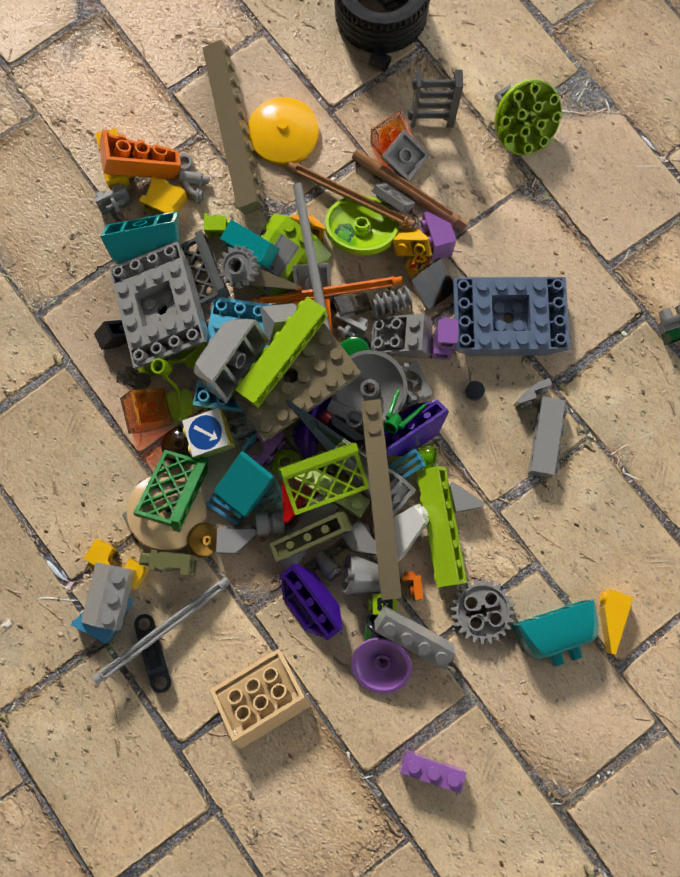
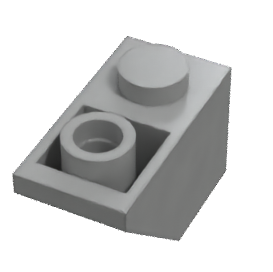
[341,520,377,556]
[216,525,258,554]

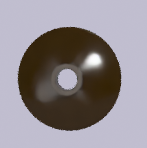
[161,427,194,464]

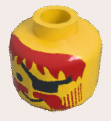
[405,256,431,277]

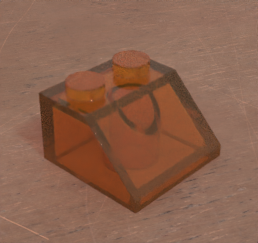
[120,388,173,434]

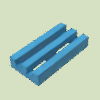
[388,449,426,479]
[206,492,244,526]

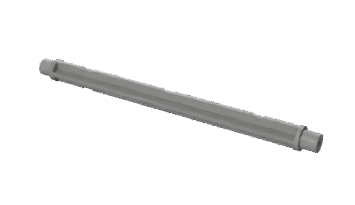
[92,577,230,685]

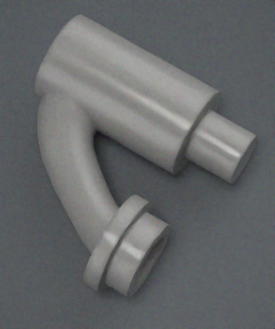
[179,170,210,203]

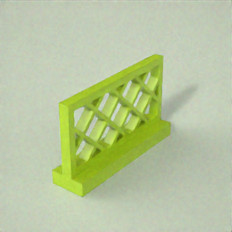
[278,443,370,515]

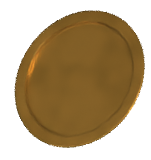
[187,522,217,558]

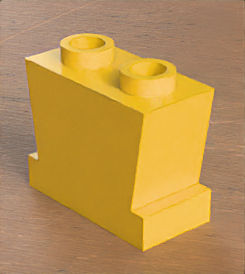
[139,177,188,215]

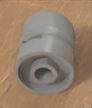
[256,509,286,536]

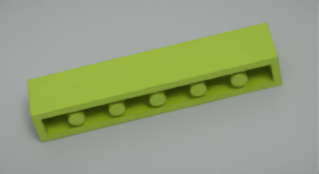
[235,296,328,408]
[417,466,467,588]

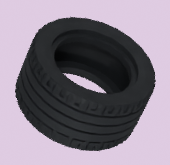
[335,0,430,53]

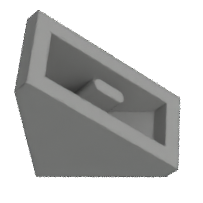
[449,481,485,513]

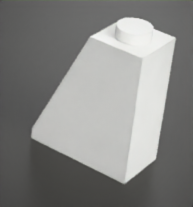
[394,504,429,561]

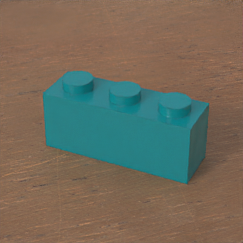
[220,219,280,268]

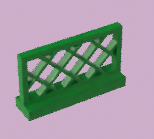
[133,450,209,533]

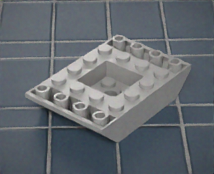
[109,241,208,369]

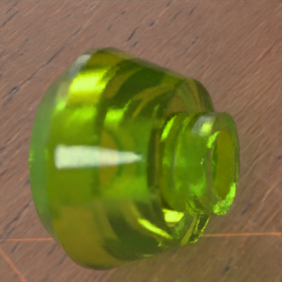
[414,444,437,469]

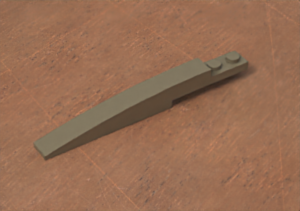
[361,399,402,600]

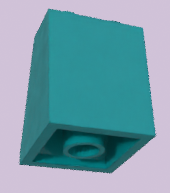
[214,451,276,518]

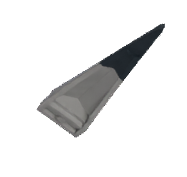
[286,400,416,517]

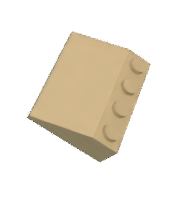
[210,648,311,749]

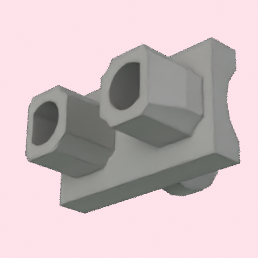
[94,183,132,215]
[333,308,368,340]

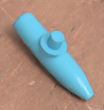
[240,431,258,452]

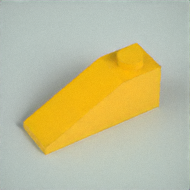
[599,589,634,655]

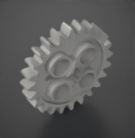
[450,578,516,644]

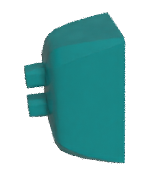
[100,211,180,265]
[511,599,598,667]

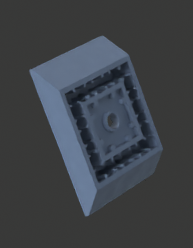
[453,277,570,356]

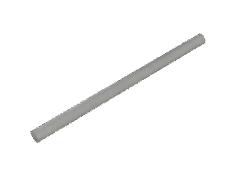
[293,183,330,330]

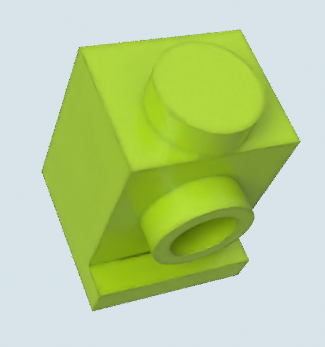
[204,213,230,238]

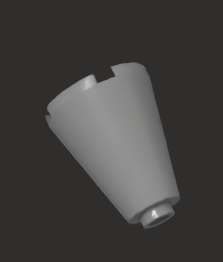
[342,555,380,595]

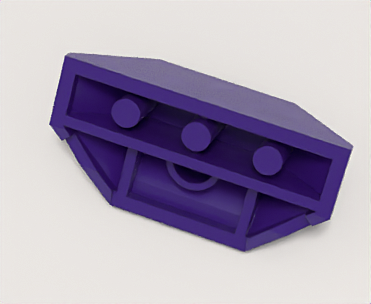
[291,396,332,460]
[384,399,449,456]
[280,563,343,640]

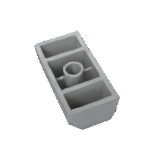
[194,319,269,403]

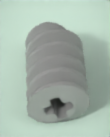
[372,287,413,317]

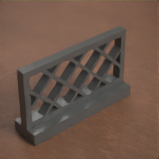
[180,230,231,306]

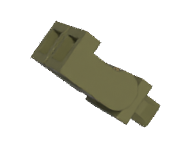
[139,549,198,577]

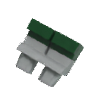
[658,305,680,345]

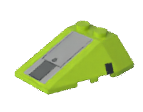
[253,214,332,296]

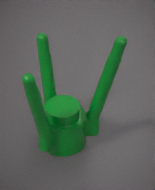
[383,389,426,434]

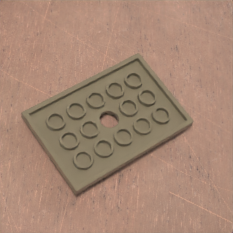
[232,323,362,442]

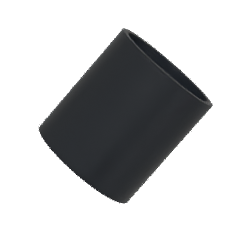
[369,49,392,72]

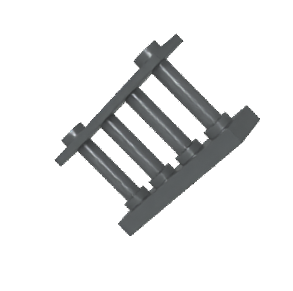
[408,70,463,128]

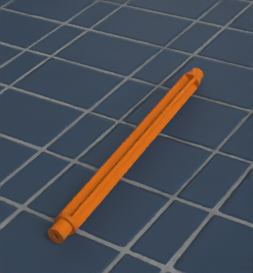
[253,276,402,305]

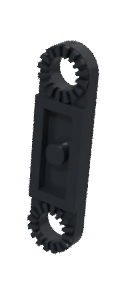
[134,614,171,693]

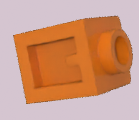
[400,572,423,600]

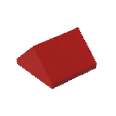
[282,482,307,526]

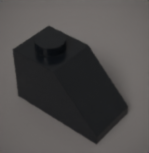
[94,320,127,350]

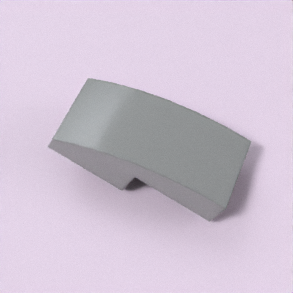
[514,378,552,408]

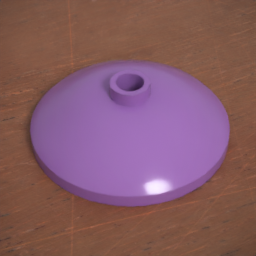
[351,638,412,694]

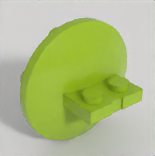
[494,79,562,155]

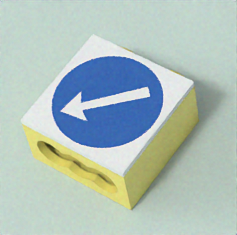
[183,408,235,459]

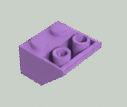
[419,212,457,261]

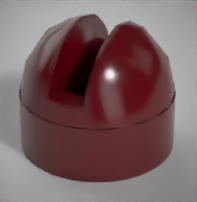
[317,410,334,426]

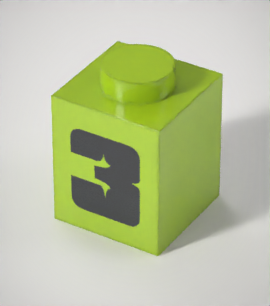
[368,594,397,614]

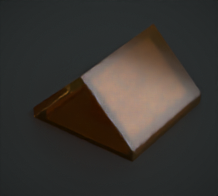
[370,110,413,156]

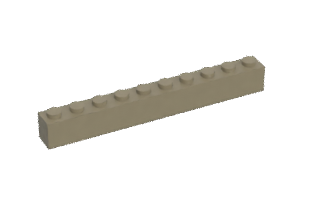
[202,40,265,215]

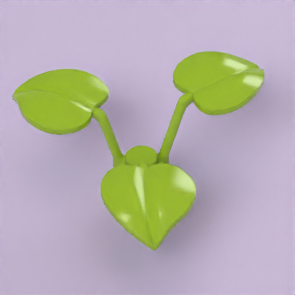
[137,340,208,423]

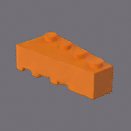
[99,129,181,180]

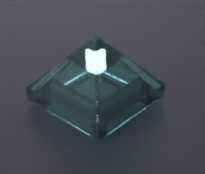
[334,223,355,243]

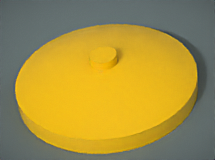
[248,97,319,166]

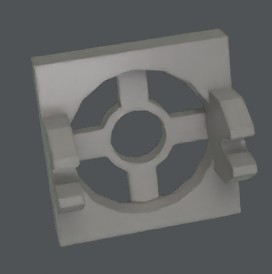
[401,361,433,408]

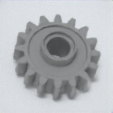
[218,245,260,288]

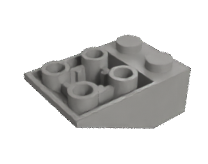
[370,314,433,358]

